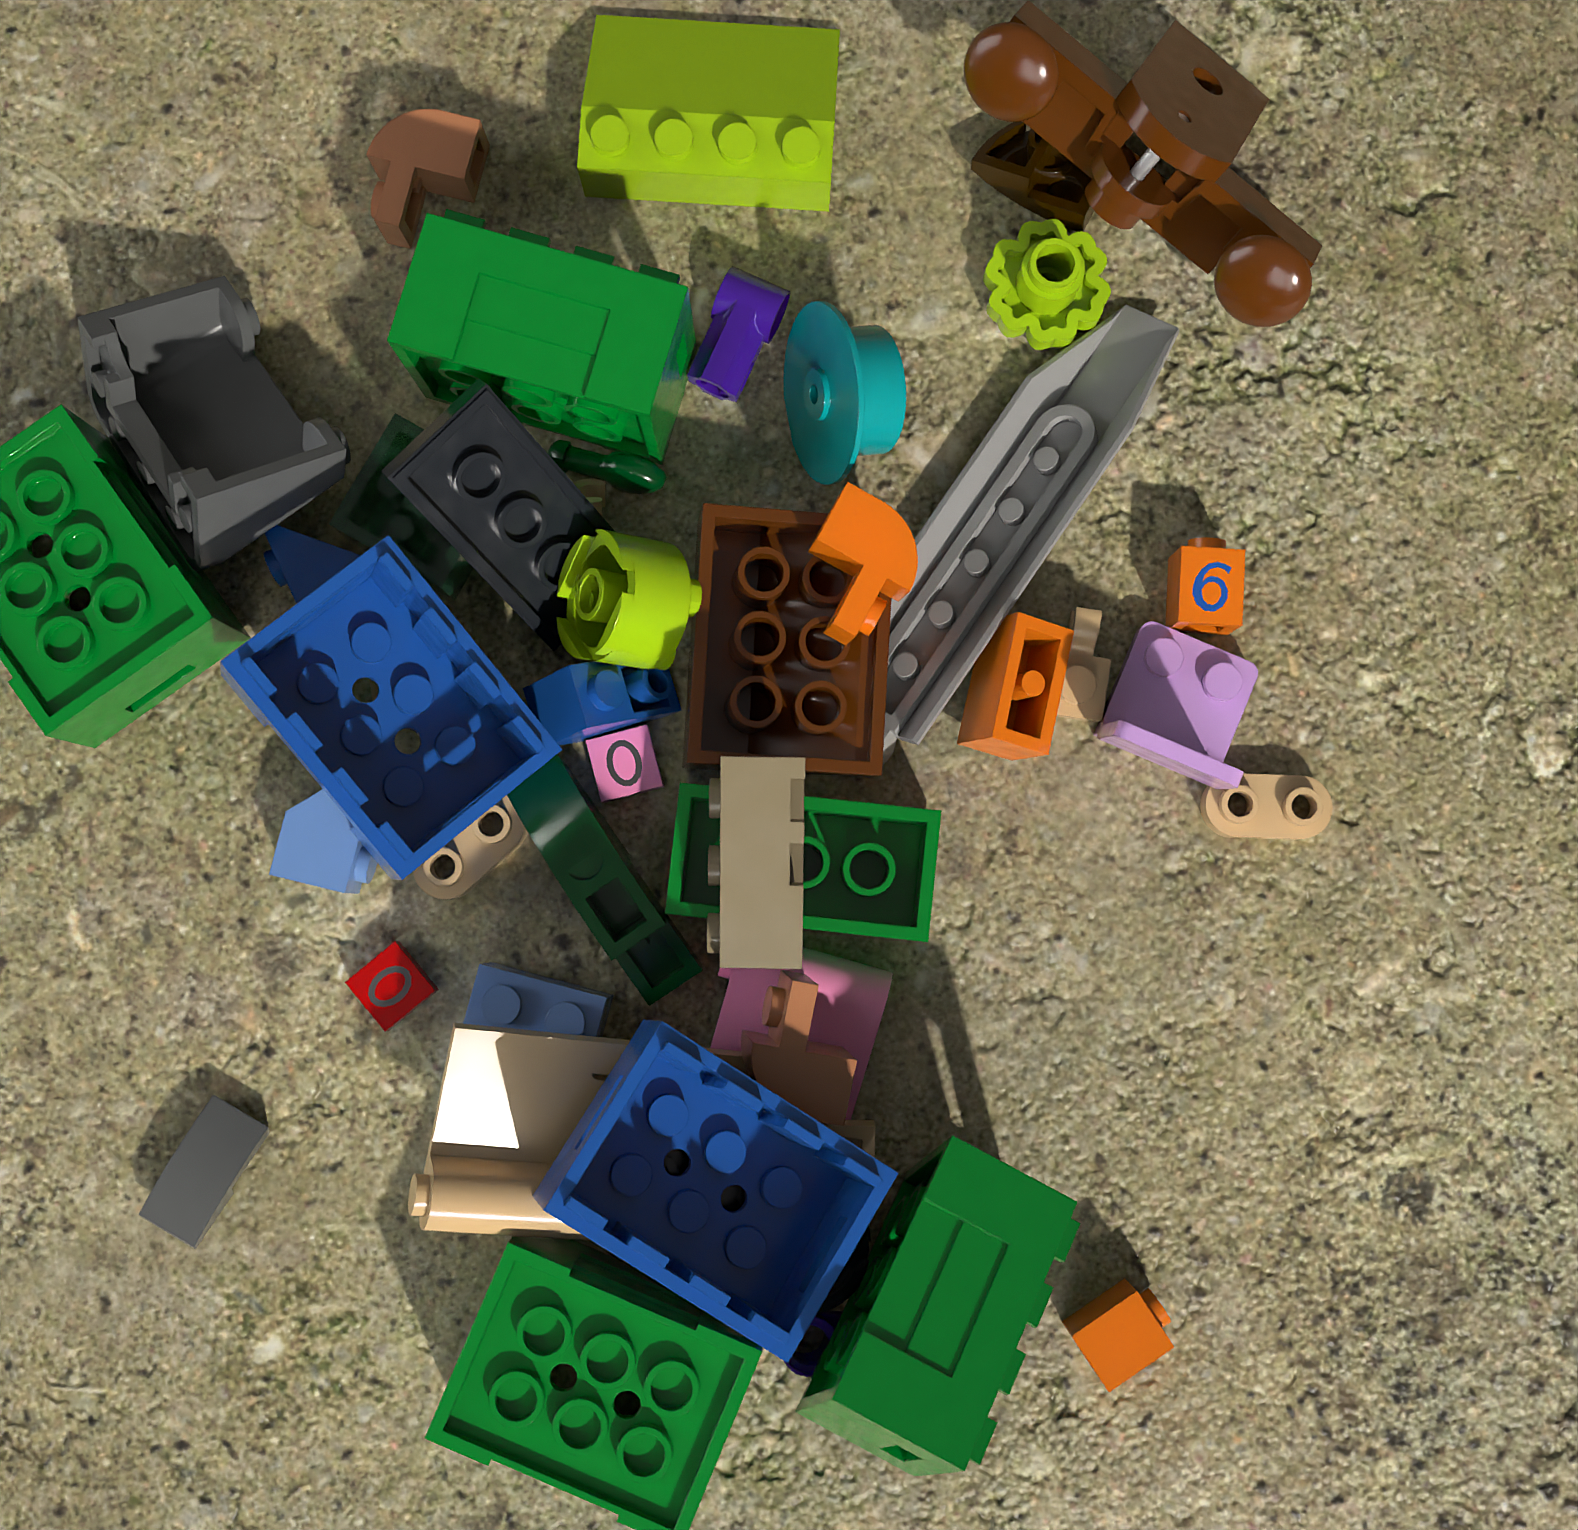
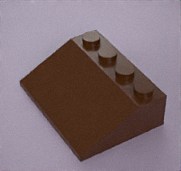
[682,503,892,776]

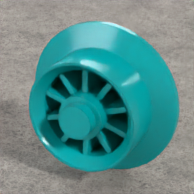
[783,301,906,485]

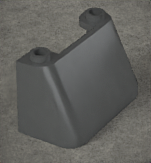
[77,276,351,572]

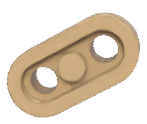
[1200,773,1333,840]
[413,796,527,899]

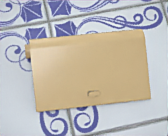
[408,1023,751,1241]

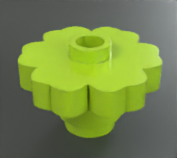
[983,219,1111,350]

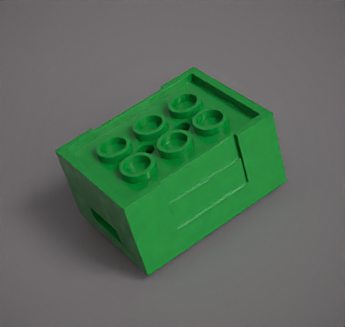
[387,209,697,465]
[0,404,251,748]
[795,1135,1081,1477]
[424,1236,763,1530]

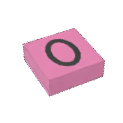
[586,725,664,803]

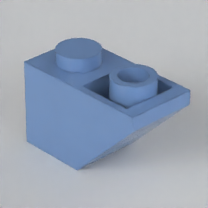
[269,789,377,894]

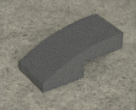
[139,1095,270,1250]

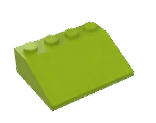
[577,14,840,212]

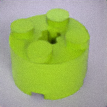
[557,529,702,670]

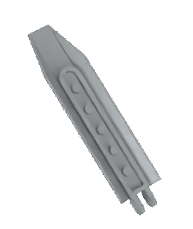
[865,305,1179,779]

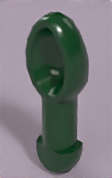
[547,440,666,494]

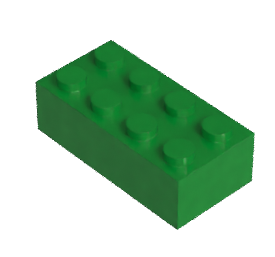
[665,782,942,942]

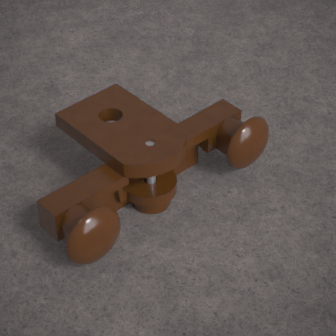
[963,0,1322,327]

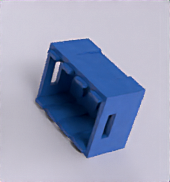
[220,535,562,880]
[532,1020,898,1363]

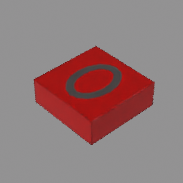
[345,941,439,1032]

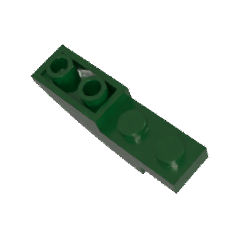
[507,753,703,1006]

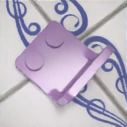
[1093,621,1258,789]

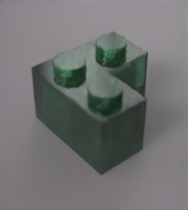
[329,413,474,601]

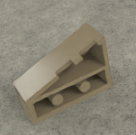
[707,756,805,969]

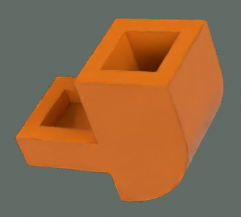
[808,482,918,645]

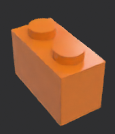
[957,612,1074,761]

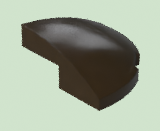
[971,121,1094,232]

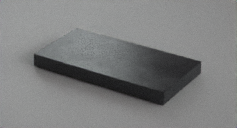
[381,379,616,651]

